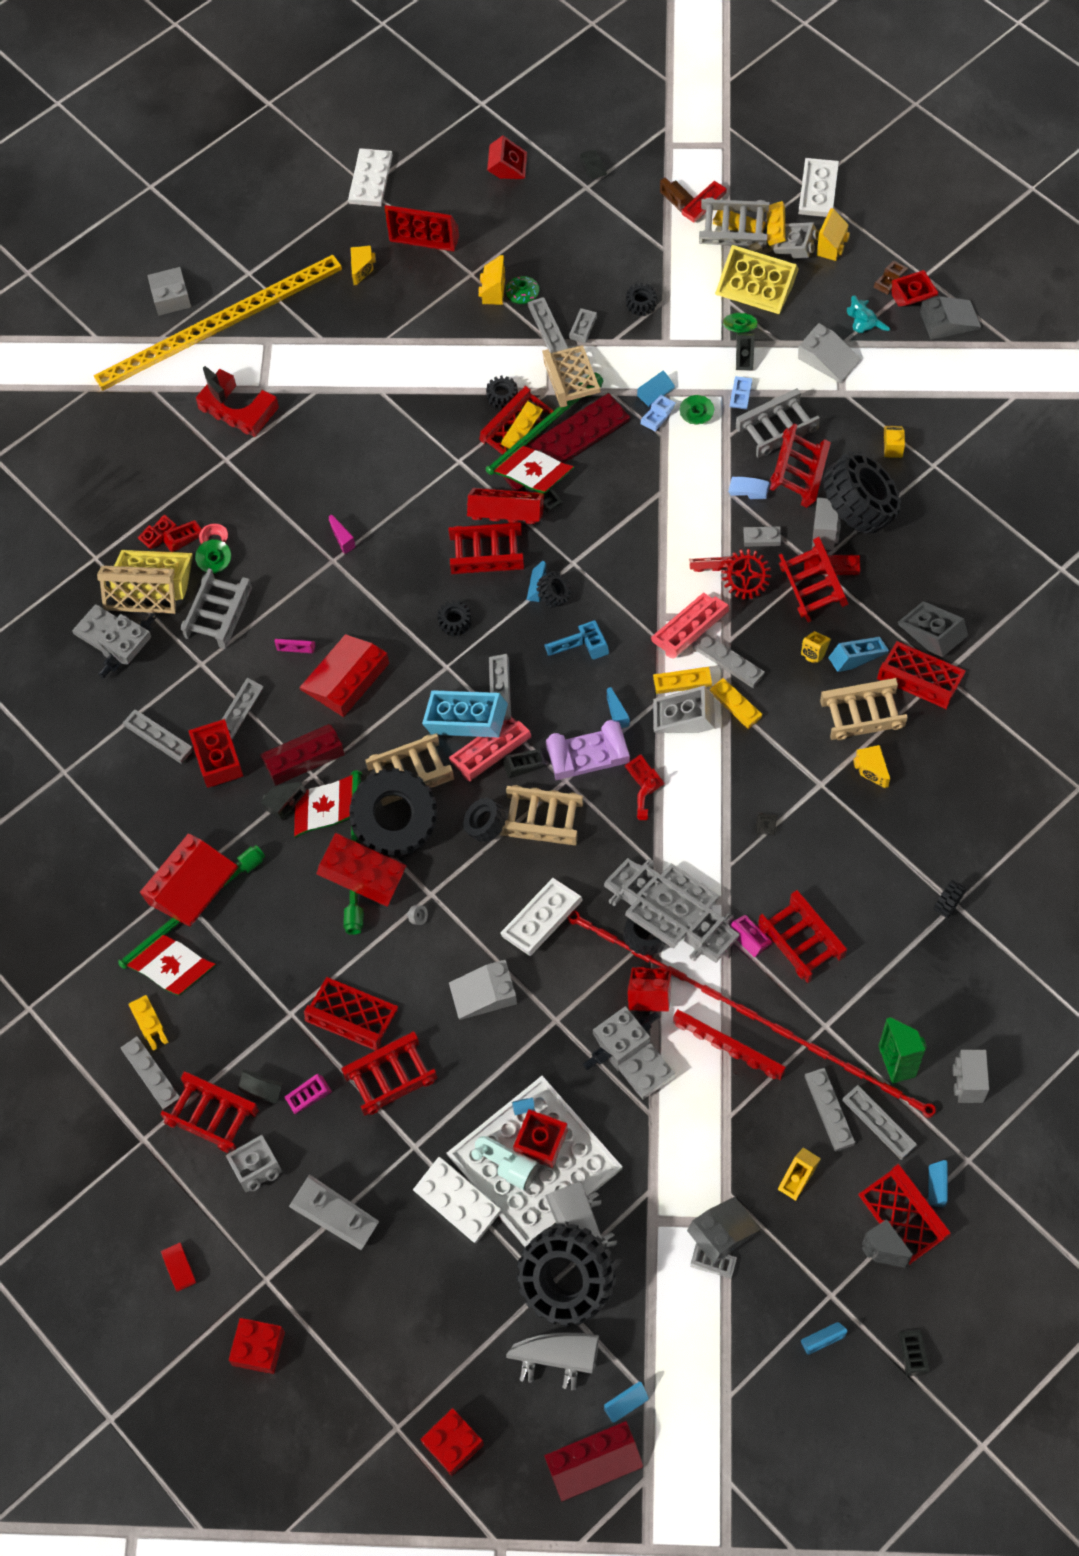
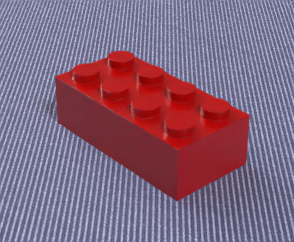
[467,488,544,524]
[316,833,407,907]

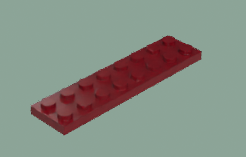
[502,393,630,491]

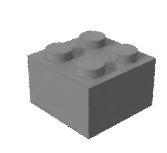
[812,498,841,550]
[952,1050,989,1103]

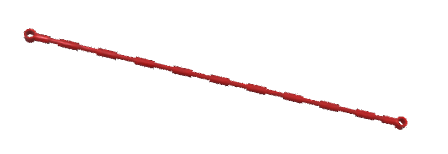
[568,911,936,1118]

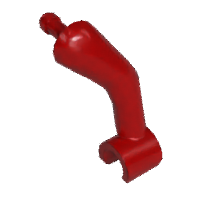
[637,775,656,820]

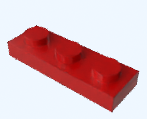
[681,180,727,223]
[804,555,860,575]
[689,556,745,572]

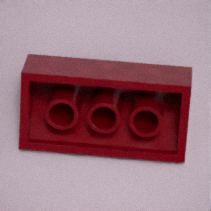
[260,724,345,786]
[544,1421,643,1502]

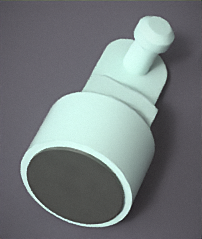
[471,1136,539,1191]

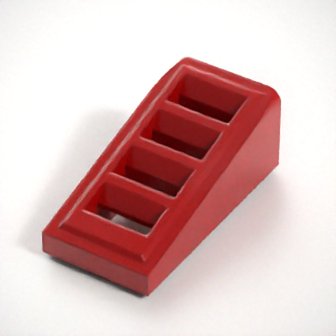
[163,520,202,552]

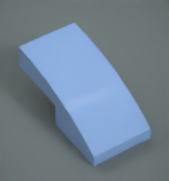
[730,376,752,410]
[640,395,676,431]
[728,477,770,499]

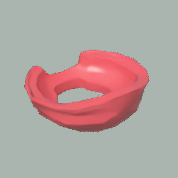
[199,524,228,544]

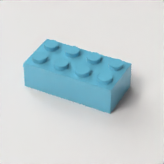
[422,691,508,738]

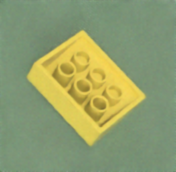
[715,245,799,315]
[109,550,193,600]

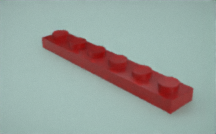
[673,1009,786,1080]

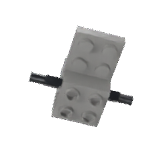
[72,604,156,679]
[582,1006,675,1100]

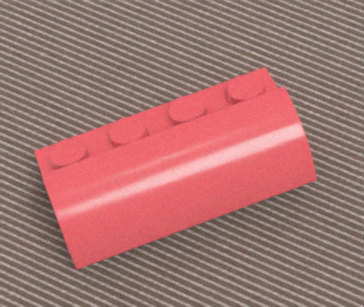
[651,592,729,659]
[449,717,531,782]

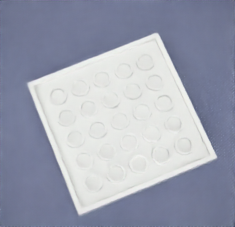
[447,1076,622,1247]

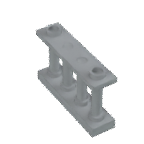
[699,198,770,247]
[736,388,820,458]
[181,568,252,649]

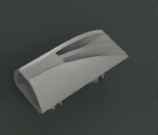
[289,1174,379,1250]
[545,1181,617,1248]
[506,1333,599,1390]

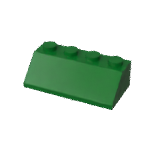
[878,1017,927,1084]

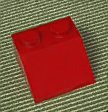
[487,136,527,179]
[892,270,938,307]

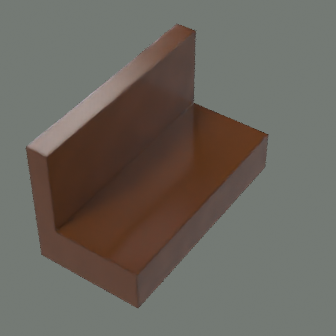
[660,177,694,212]

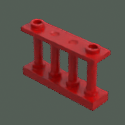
[770,423,831,508]
[448,522,524,574]
[778,537,849,622]
[758,890,847,983]
[341,1031,437,1116]
[161,1071,259,1153]

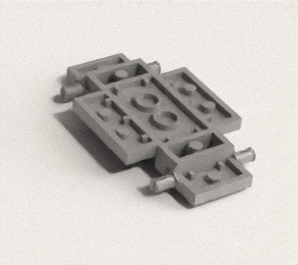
[604,858,739,963]

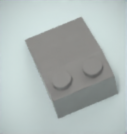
[147,267,191,316]
[797,323,861,383]
[653,686,715,733]
[449,960,517,1020]

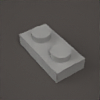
[569,308,597,343]
[743,527,781,547]

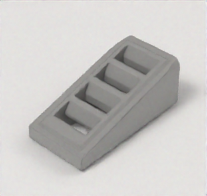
[690,1244,737,1279]

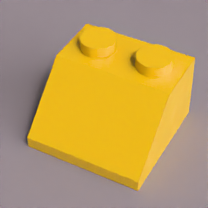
[817,208,850,261]
[479,255,505,305]

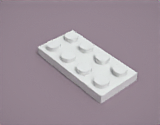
[348,149,393,206]
[798,158,839,217]
[501,878,583,956]
[413,1157,502,1243]

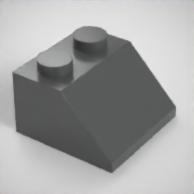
[862,1219,913,1268]

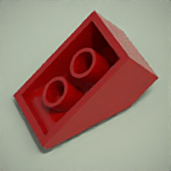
[188,719,243,788]

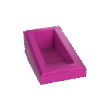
[329,515,356,554]
[285,1074,332,1114]

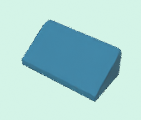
[637,370,675,407]
[527,561,547,602]
[544,633,583,656]
[929,1160,948,1207]
[801,1322,848,1355]
[604,1382,649,1423]

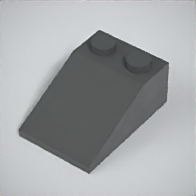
[920,296,981,340]
[898,601,968,657]
[687,1197,762,1264]

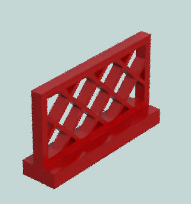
[479,385,553,455]
[877,641,966,709]
[304,977,398,1051]
[858,1164,951,1265]

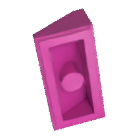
[275,639,315,653]
[730,915,772,957]

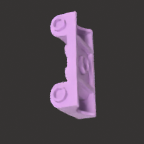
[546,720,630,780]

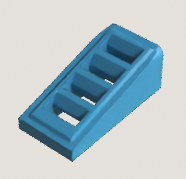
[578,620,609,660]
[607,687,630,728]

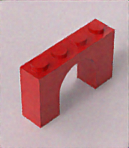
[196,369,279,437]

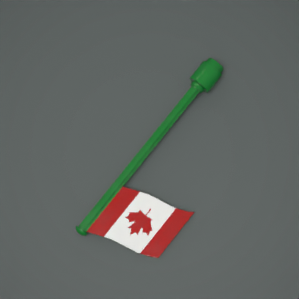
[486,372,604,493]
[294,770,364,935]
[118,845,265,996]

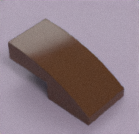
[874,260,908,295]

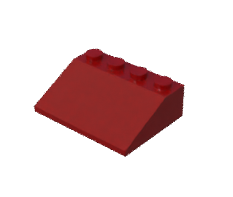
[384,205,459,251]
[299,634,389,717]
[140,833,238,927]

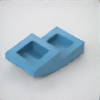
[512,1097,535,1115]

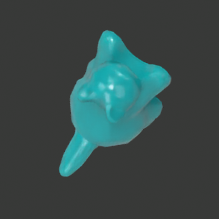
[847,295,890,333]

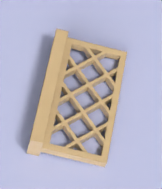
[542,345,601,408]
[97,566,176,614]

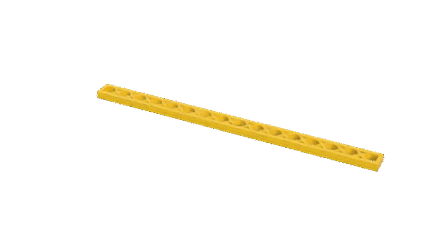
[93,255,342,391]

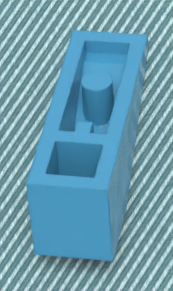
[828,637,889,672]

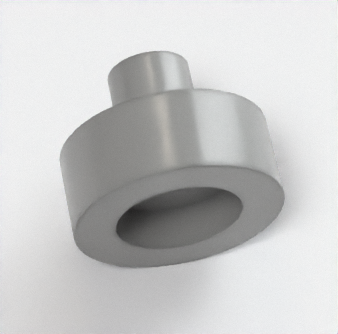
[407,905,428,925]

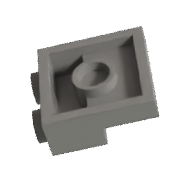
[773,222,819,258]
[225,1135,282,1192]

